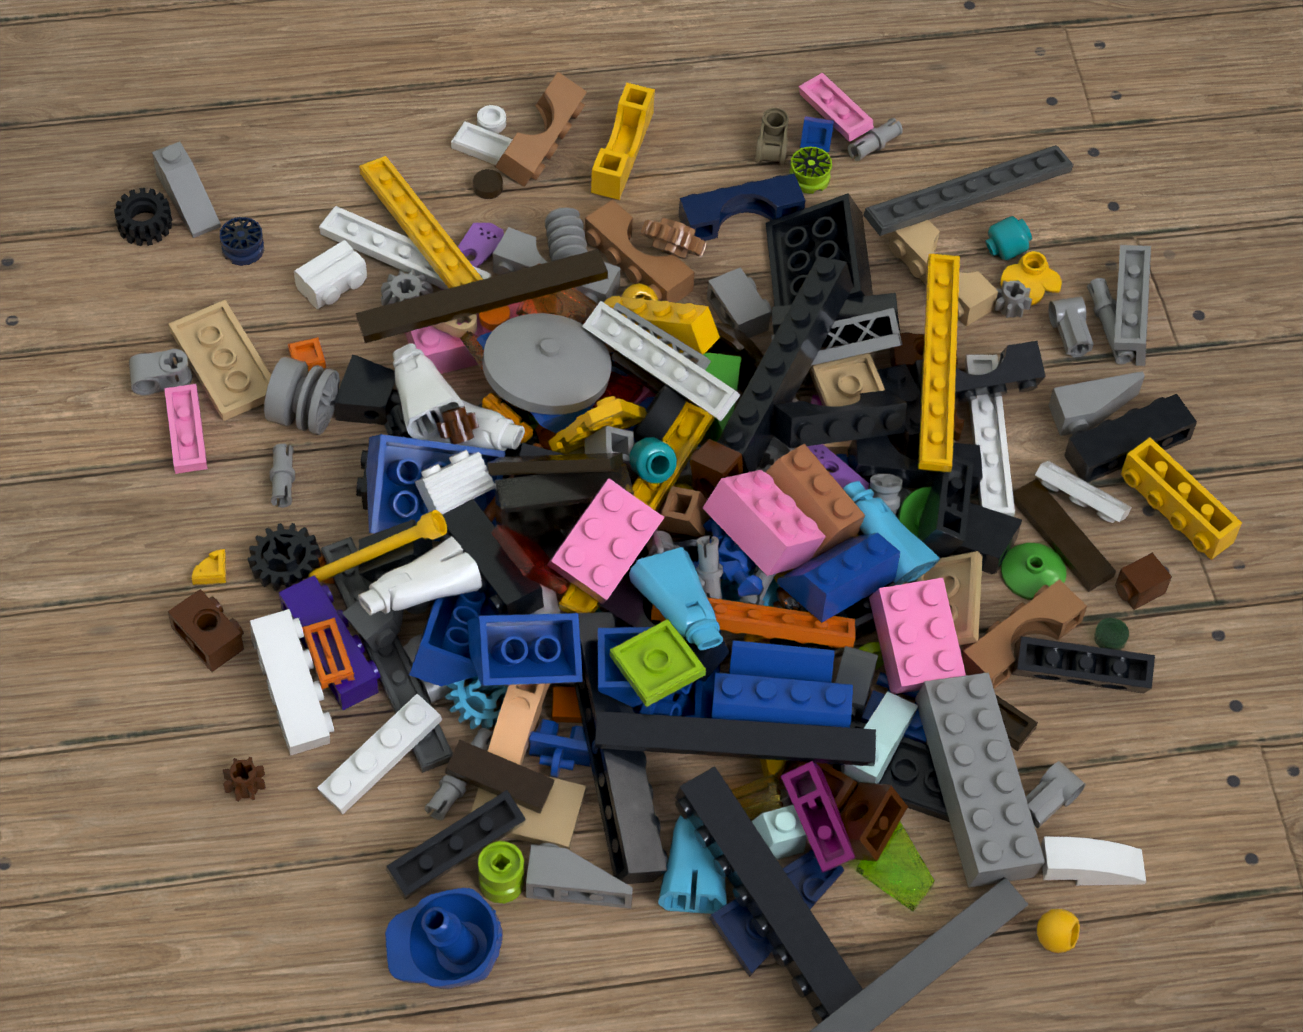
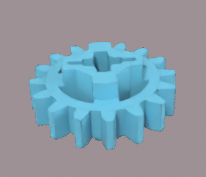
[445,676,509,729]

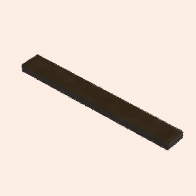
[356,249,608,343]

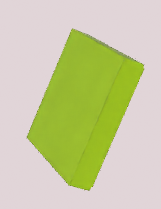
[610,619,706,707]

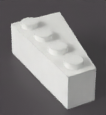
[250,609,334,756]

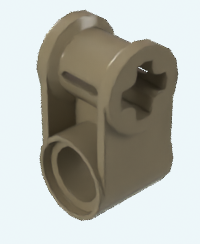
[755,107,789,165]

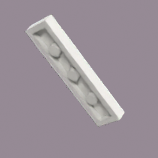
[317,694,442,814]

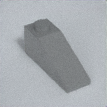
[152,141,221,238]
[1048,371,1145,436]
[526,843,633,909]

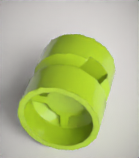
[478,841,524,904]

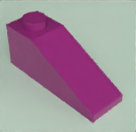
[781,761,856,873]

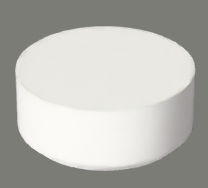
[477,105,506,133]

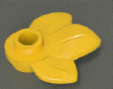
[1000,251,1062,305]

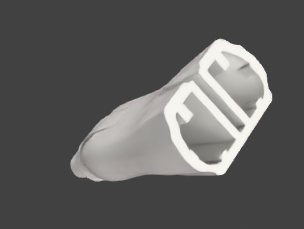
[393,343,465,440]
[415,400,525,451]
[358,536,482,615]

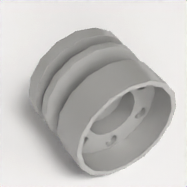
[264,356,340,435]

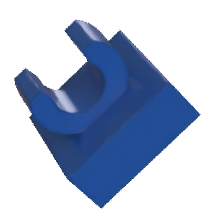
[800,116,834,152]

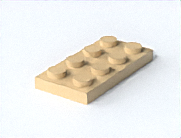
[169,300,271,421]

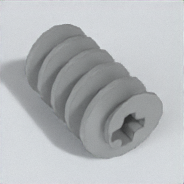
[545,207,588,261]

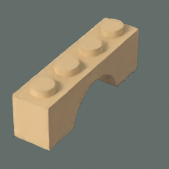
[889,220,998,326]

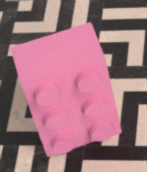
[703,470,826,576]
[547,479,664,604]
[869,578,966,694]

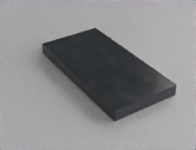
[833,719,950,822]

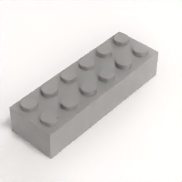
[915,672,1045,888]

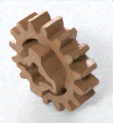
[640,217,707,259]

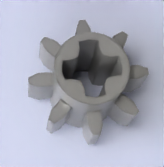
[995,280,1032,318]

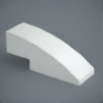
[1040,836,1146,886]

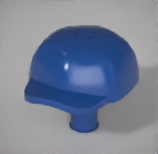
[385,888,503,989]

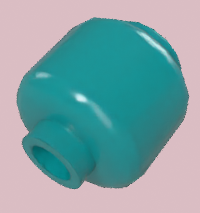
[985,216,1032,261]
[629,437,677,483]

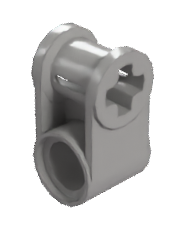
[129,349,193,395]

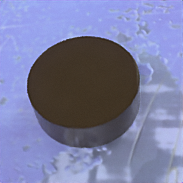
[473,169,503,199]

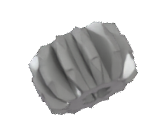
[381,269,433,306]

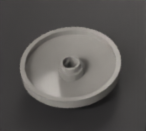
[482,313,612,415]

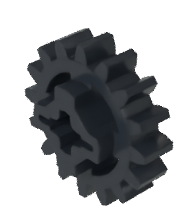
[248,523,321,591]

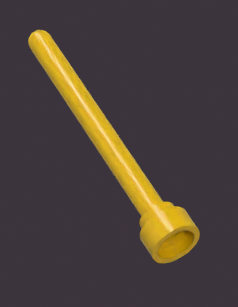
[308,510,447,582]

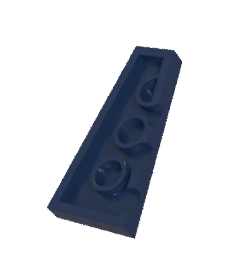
[709,849,844,977]

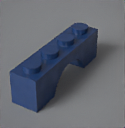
[678,173,806,241]

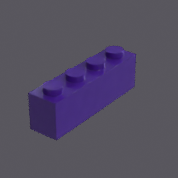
[279,575,381,710]

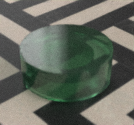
[1094,618,1129,650]

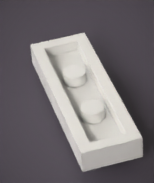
[1035,461,1132,523]

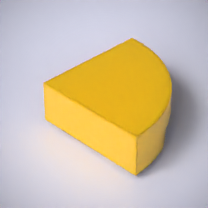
[192,549,226,585]

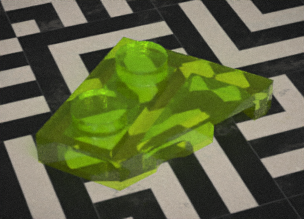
[856,821,935,911]

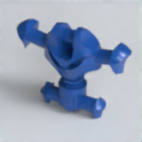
[692,518,763,597]

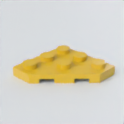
[548,396,647,454]

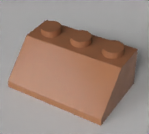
[765,444,865,560]

